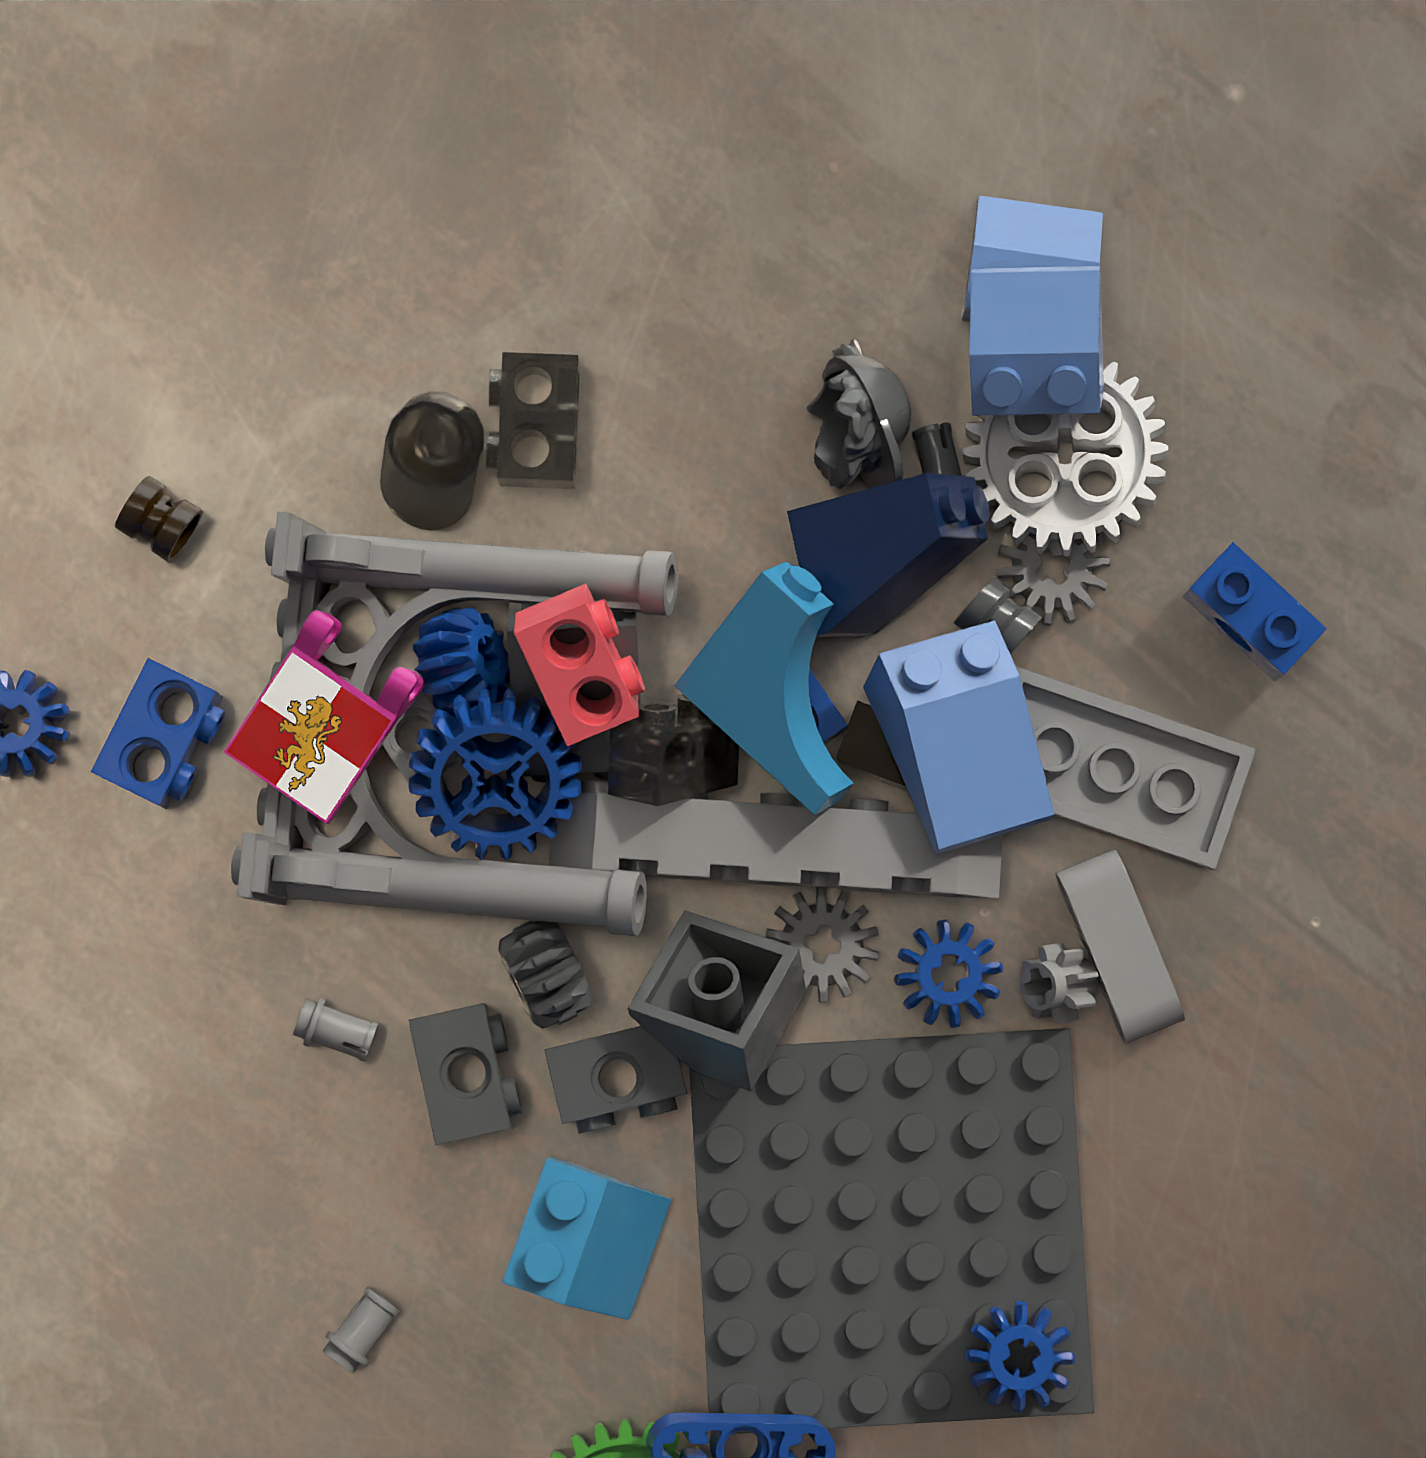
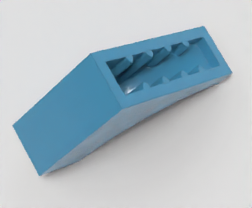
[674,561,854,815]

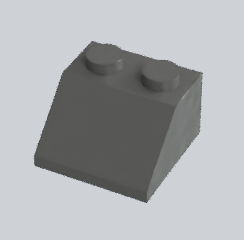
[628,910,806,1092]

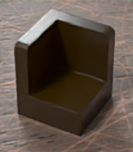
[836,700,906,790]

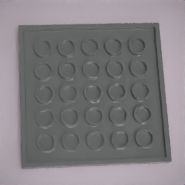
[689,1028,1094,1435]

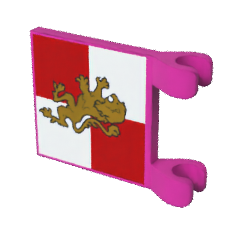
[224,610,424,824]

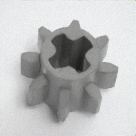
[1020,943,1099,1024]

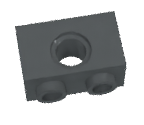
[408,1003,522,1146]
[544,1026,688,1134]

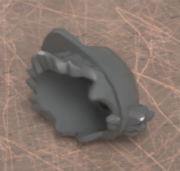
[806,339,911,489]

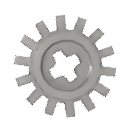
[996,527,1110,624]
[765,887,879,1002]

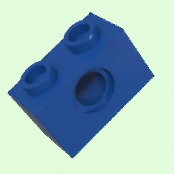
[1182,542,1327,682]

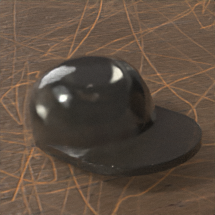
[380,391,484,530]

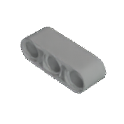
[1056,849,1185,1044]

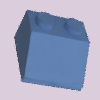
[961,196,1103,321]
[969,266,1104,416]

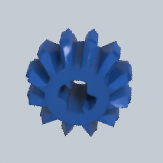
[413,607,510,717]
[0,670,70,777]
[894,919,1003,1028]
[964,1301,1075,1413]

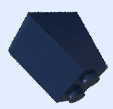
[787,473,989,637]

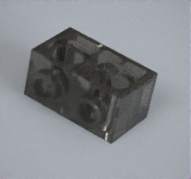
[486,352,580,489]
[608,694,739,806]

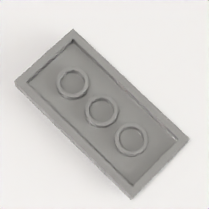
[1016,666,1256,870]

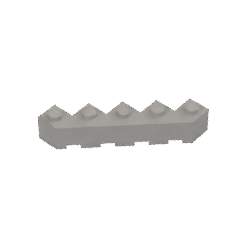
[549,781,1003,899]

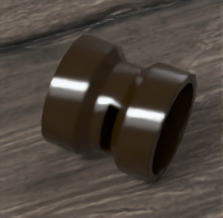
[115,476,203,563]

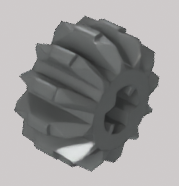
[498,920,592,1029]

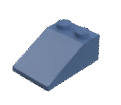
[863,620,1054,855]

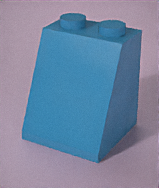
[502,1156,672,1320]

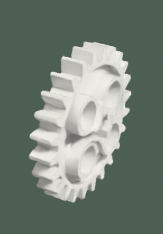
[962,361,1168,556]

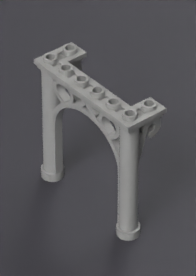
[231,512,678,936]

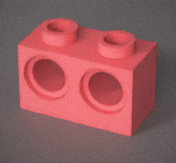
[514,584,645,746]

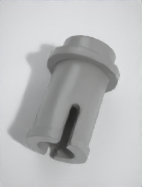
[293,998,378,1062]
[322,1287,400,1373]

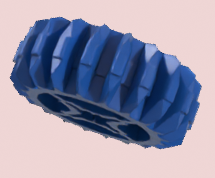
[408,688,582,861]

